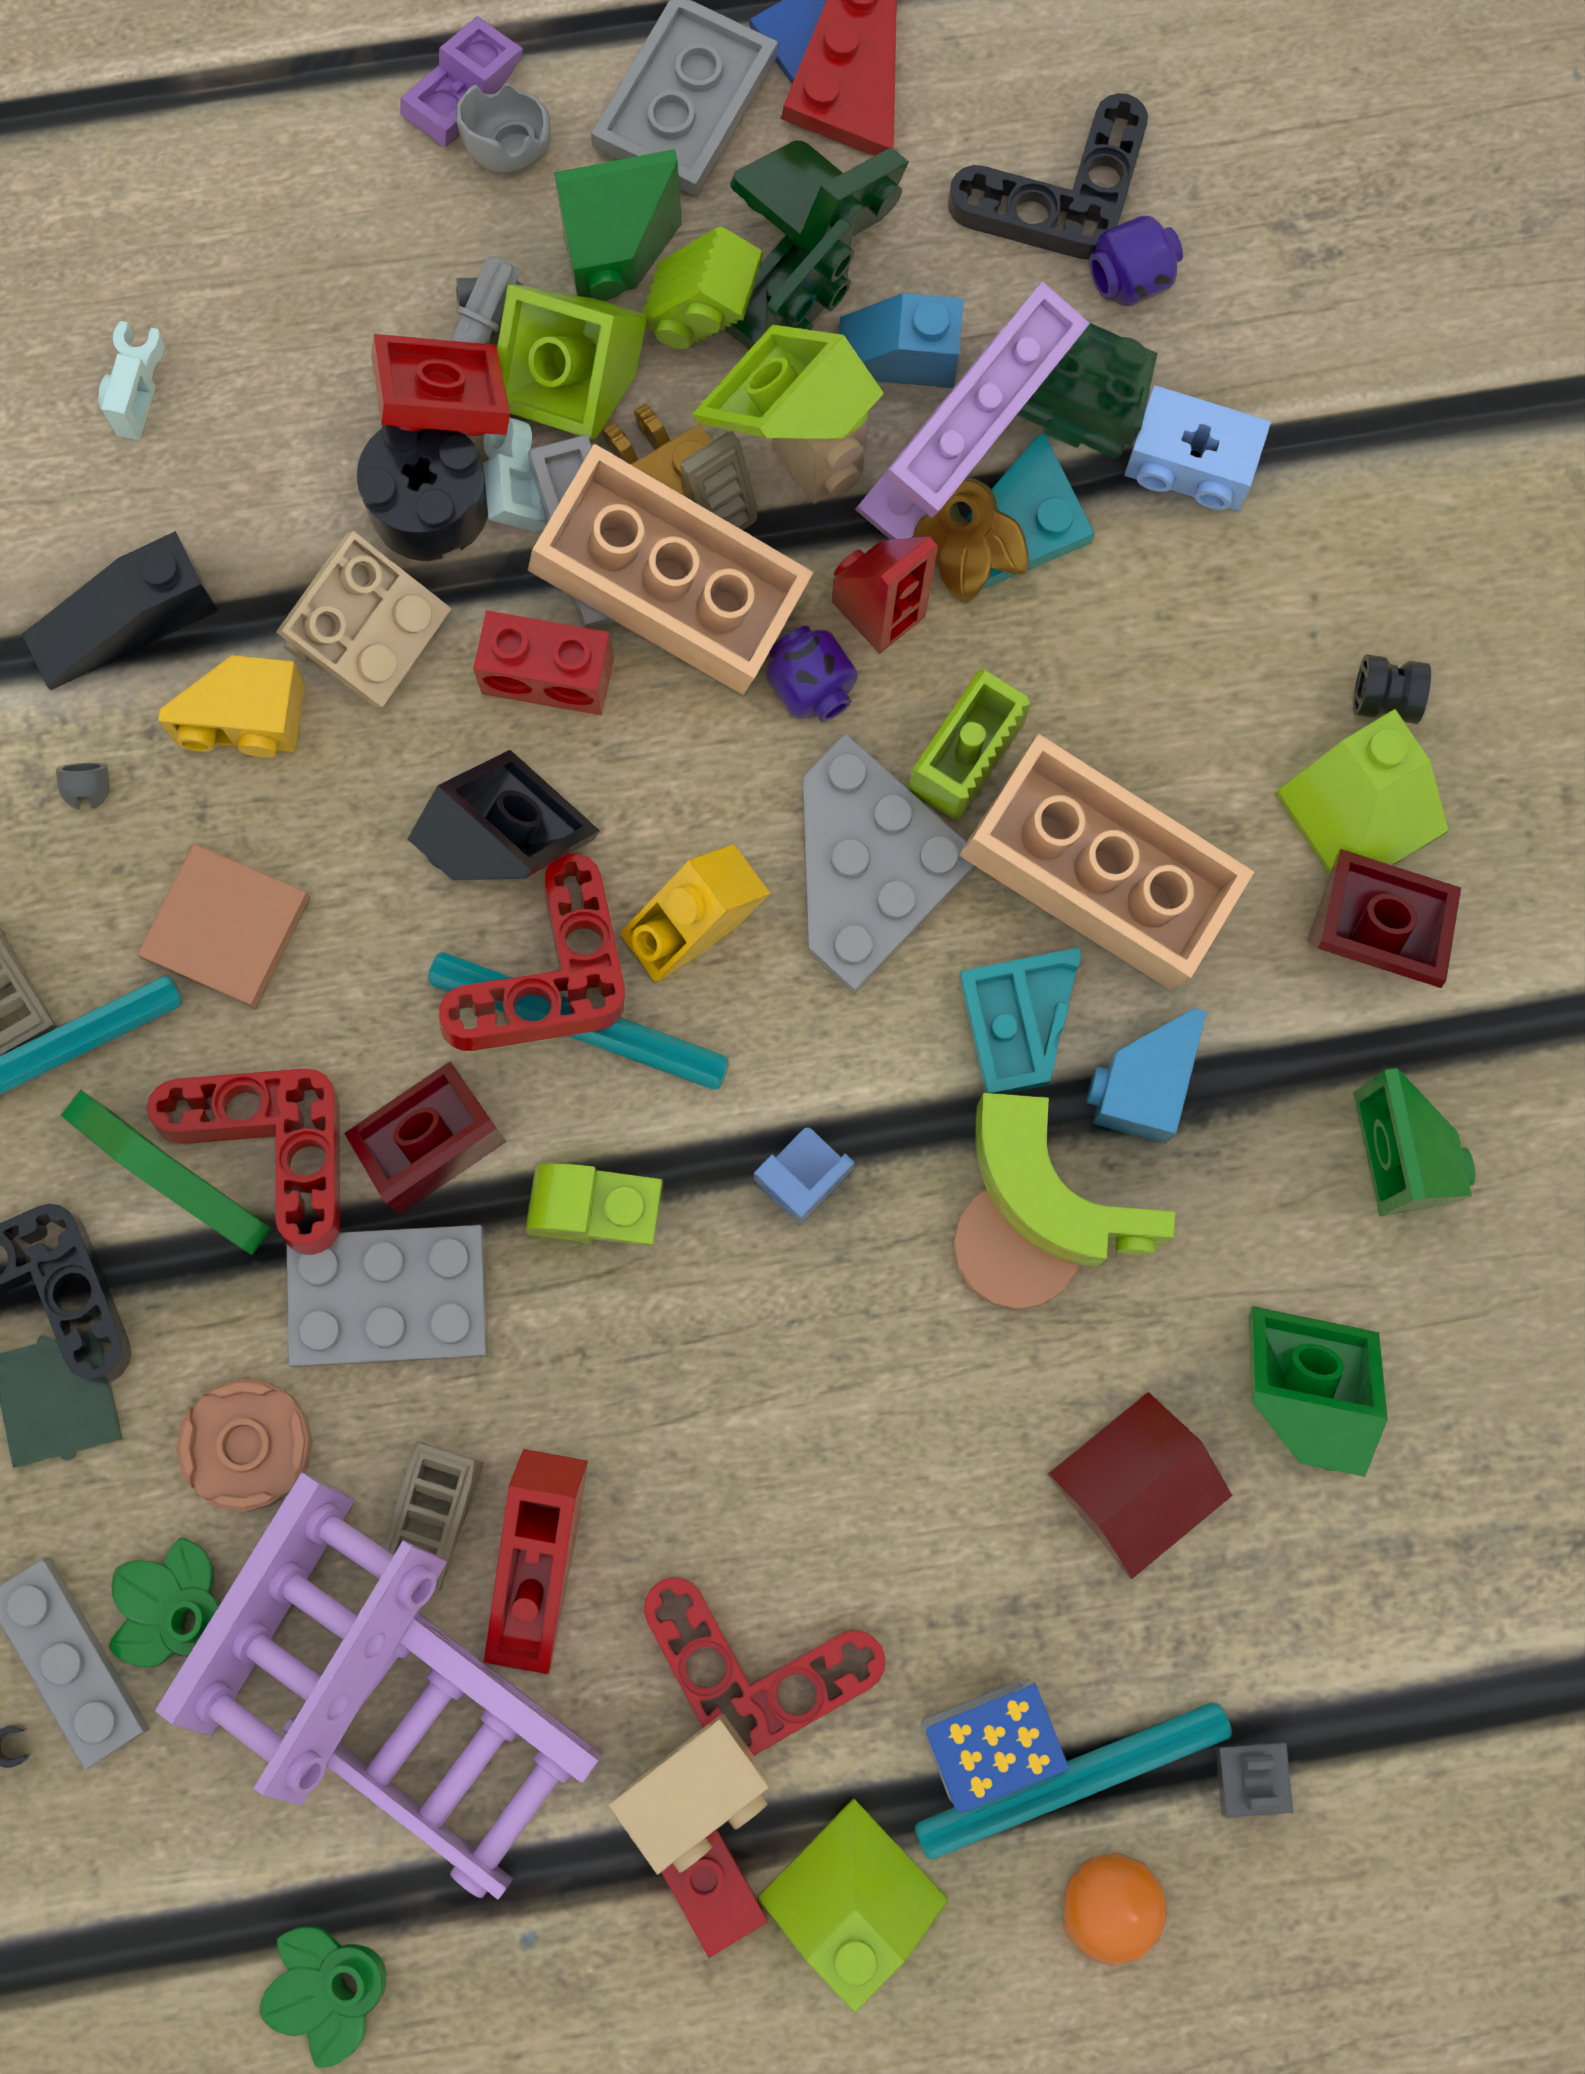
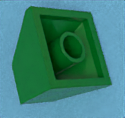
[554,149,682,300]
[1353,1068,1476,1216]
[1249,1306,1388,1477]

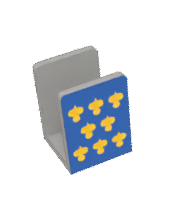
[921,1677,1069,1813]

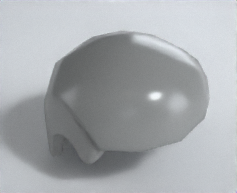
[456,83,551,173]

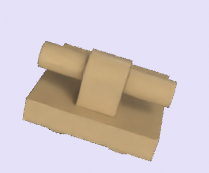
[276,531,451,708]

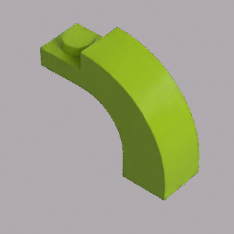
[976,1093,1175,1267]

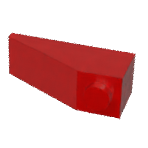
[832,536,938,654]
[484,1449,588,1674]

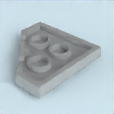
[803,733,976,995]

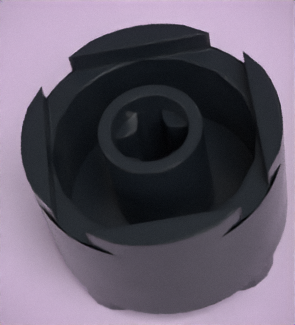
[357,425,488,561]

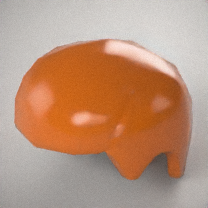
[1063,1852,1166,1967]

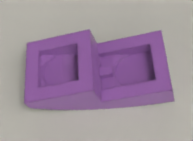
[400,16,523,148]

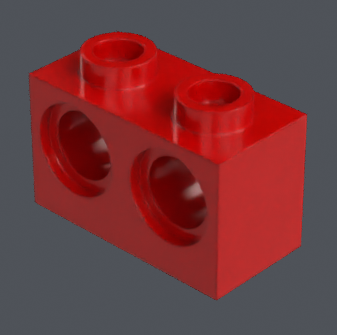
[473,610,614,716]

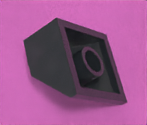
[407,750,600,881]

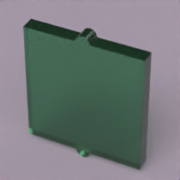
[0,1329,123,1468]

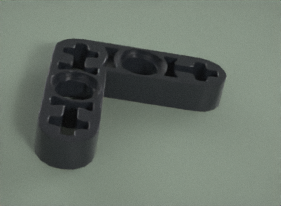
[948,93,1148,260]
[0,1204,132,1384]

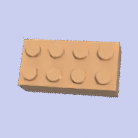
[528,443,814,695]
[959,733,1254,991]

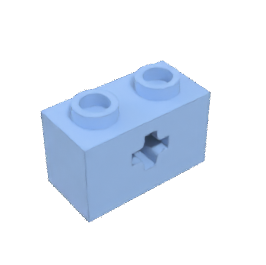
[1124,385,1271,511]

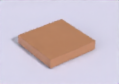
[137,843,311,1009]

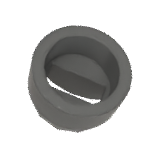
[56,763,109,810]

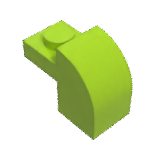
[525,1163,663,1247]

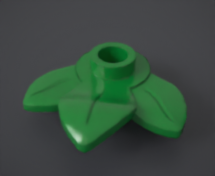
[109,1537,221,1667]
[259,1926,386,2068]

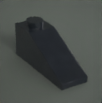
[22,531,218,691]

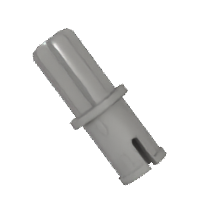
[451,256,519,344]

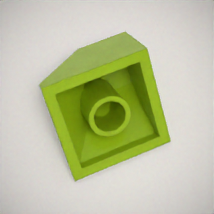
[497,284,648,439]
[691,325,884,439]
[1275,709,1449,875]
[758,1798,949,2013]

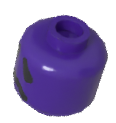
[1089,215,1183,306]
[765,626,858,722]

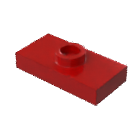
[661,1829,768,1958]

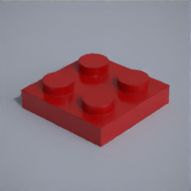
[371,334,510,436]

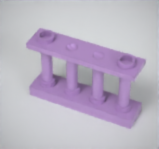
[855,281,1090,540]
[155,1472,447,1805]
[281,1612,603,1900]

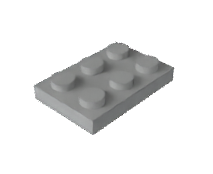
[591,0,778,197]
[287,1225,488,1367]

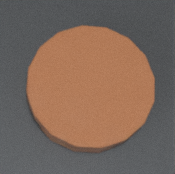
[952,1189,1079,1311]
[177,1378,313,1512]

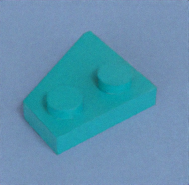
[966,434,1095,589]
[958,947,1081,1094]

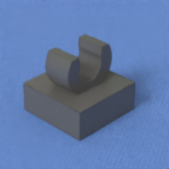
[1215,1741,1293,1818]

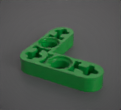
[60,1089,272,1255]

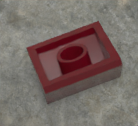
[1307,849,1461,989]
[344,1061,506,1215]
[1047,1392,1233,1579]

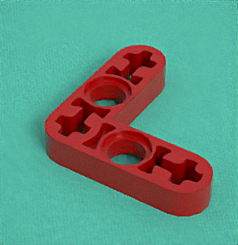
[439,853,625,1051]
[146,1069,340,1255]
[644,1577,885,1756]

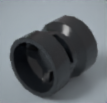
[1353,654,1431,724]

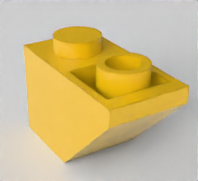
[158,655,306,758]
[619,844,771,983]

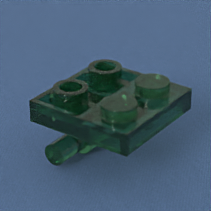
[1017,318,1158,459]

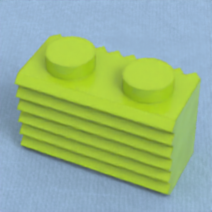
[642,226,764,349]
[908,669,1030,820]

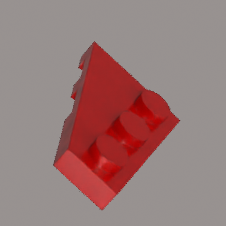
[781,0,897,156]

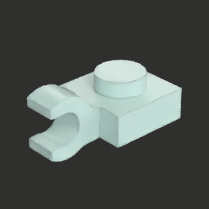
[98,321,165,441]
[483,418,548,532]

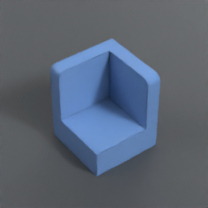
[754,1128,855,1225]

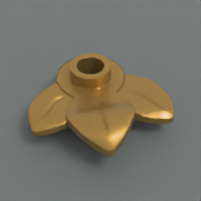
[913,478,1029,602]

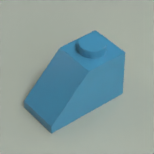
[839,293,964,388]
[1086,1008,1207,1144]

